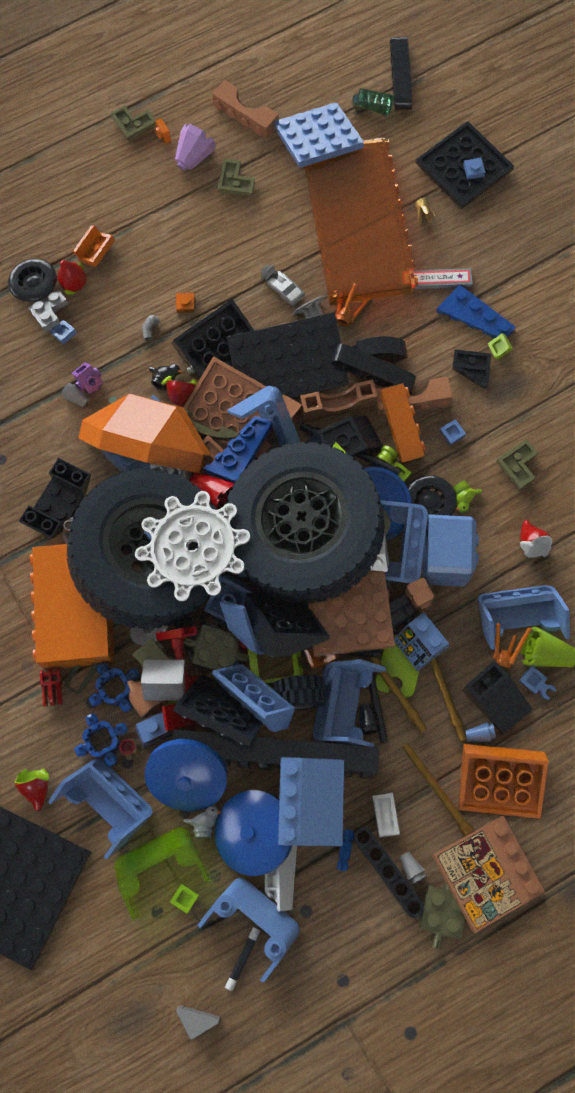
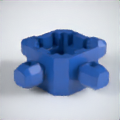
[89,662,140,713]
[74,713,129,767]

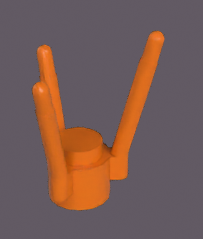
[335,284,371,326]
[493,623,531,669]

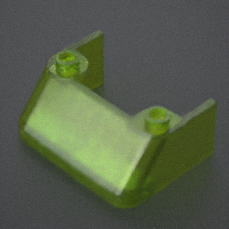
[114,827,212,921]

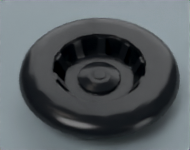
[8,259,57,302]
[408,475,457,516]

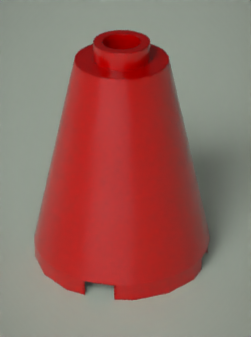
[189,473,234,510]

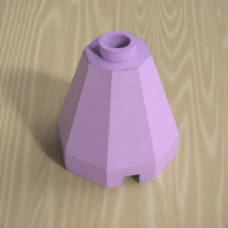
[175,124,216,171]

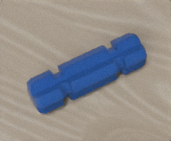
[336,829,354,871]

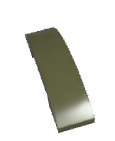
[172,403,239,441]

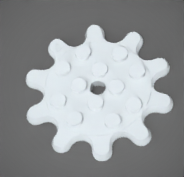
[135,491,250,601]

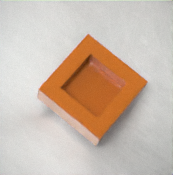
[155,118,171,144]
[176,293,195,313]

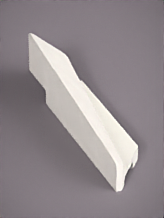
[265,845,297,911]

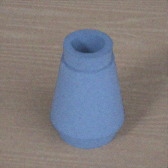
[465,722,496,742]

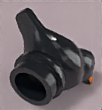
[149,364,182,390]

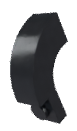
[352,336,408,364]

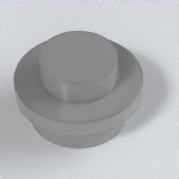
[260,264,277,281]

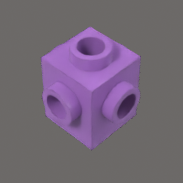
[71,362,104,394]

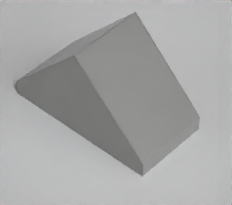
[176,1005,220,1040]

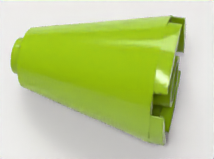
[521,627,575,668]

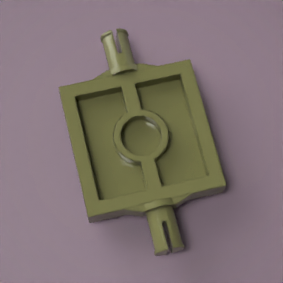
[183,625,249,670]
[419,883,465,950]

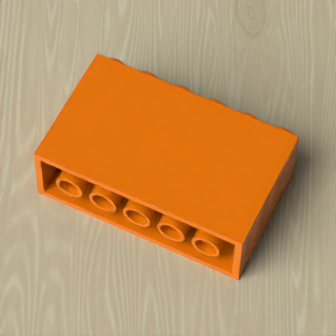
[30,544,115,670]

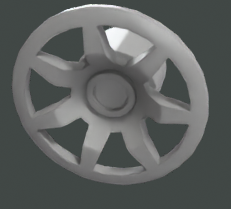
[292,295,328,319]

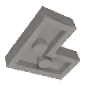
[28,290,68,332]

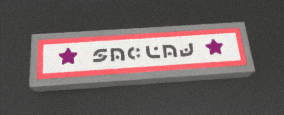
[399,268,472,290]

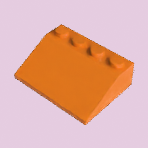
[458,744,549,819]

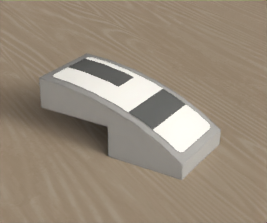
[266,271,305,306]

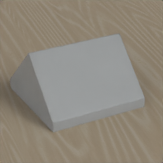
[141,660,185,701]

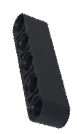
[390,36,412,110]
[331,344,416,395]
[354,827,424,918]

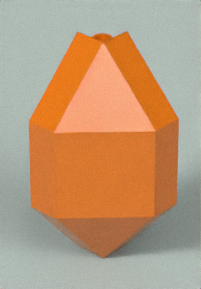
[78,394,211,473]

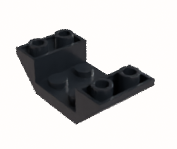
[305,416,383,457]
[19,458,91,539]

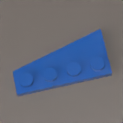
[436,284,516,339]
[203,415,273,483]

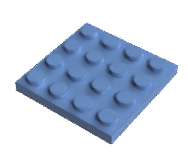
[274,102,364,168]

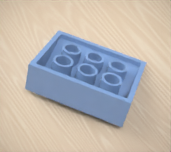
[278,757,344,846]

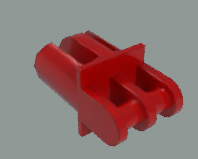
[39,668,63,707]

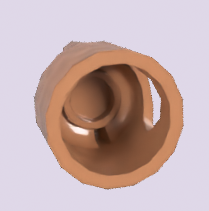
[128,679,168,719]

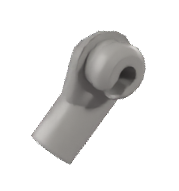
[142,315,160,341]

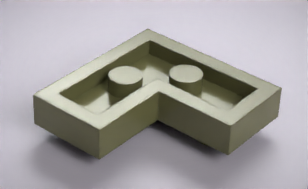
[111,105,156,141]
[218,159,255,197]
[496,439,538,491]

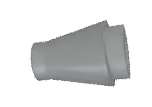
[61,383,90,408]
[399,852,427,885]

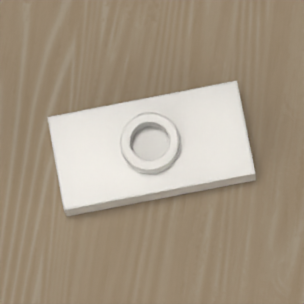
[372,793,400,838]

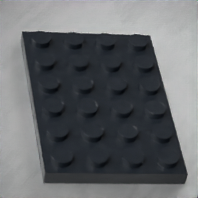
[227,312,350,399]

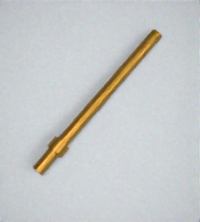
[368,657,427,734]
[430,658,467,742]
[402,742,474,836]

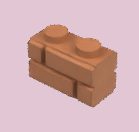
[405,578,434,615]

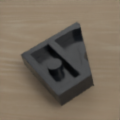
[452,349,491,389]

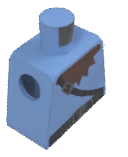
[136,712,177,749]

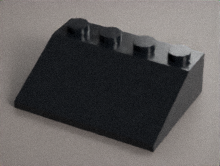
[171,299,255,379]
[243,593,330,658]

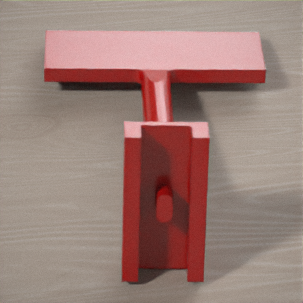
[156,626,198,731]

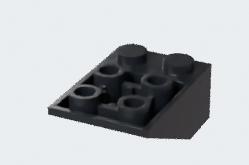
[462,660,533,735]

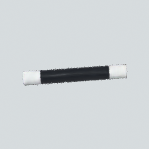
[225,927,260,991]

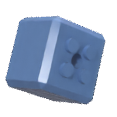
[422,515,479,587]

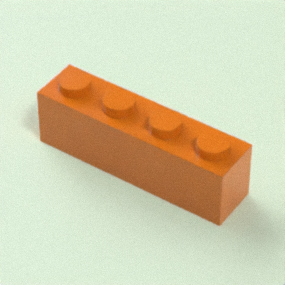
[379,383,426,463]

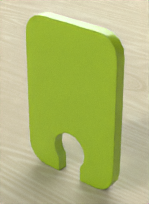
[376,635,419,698]

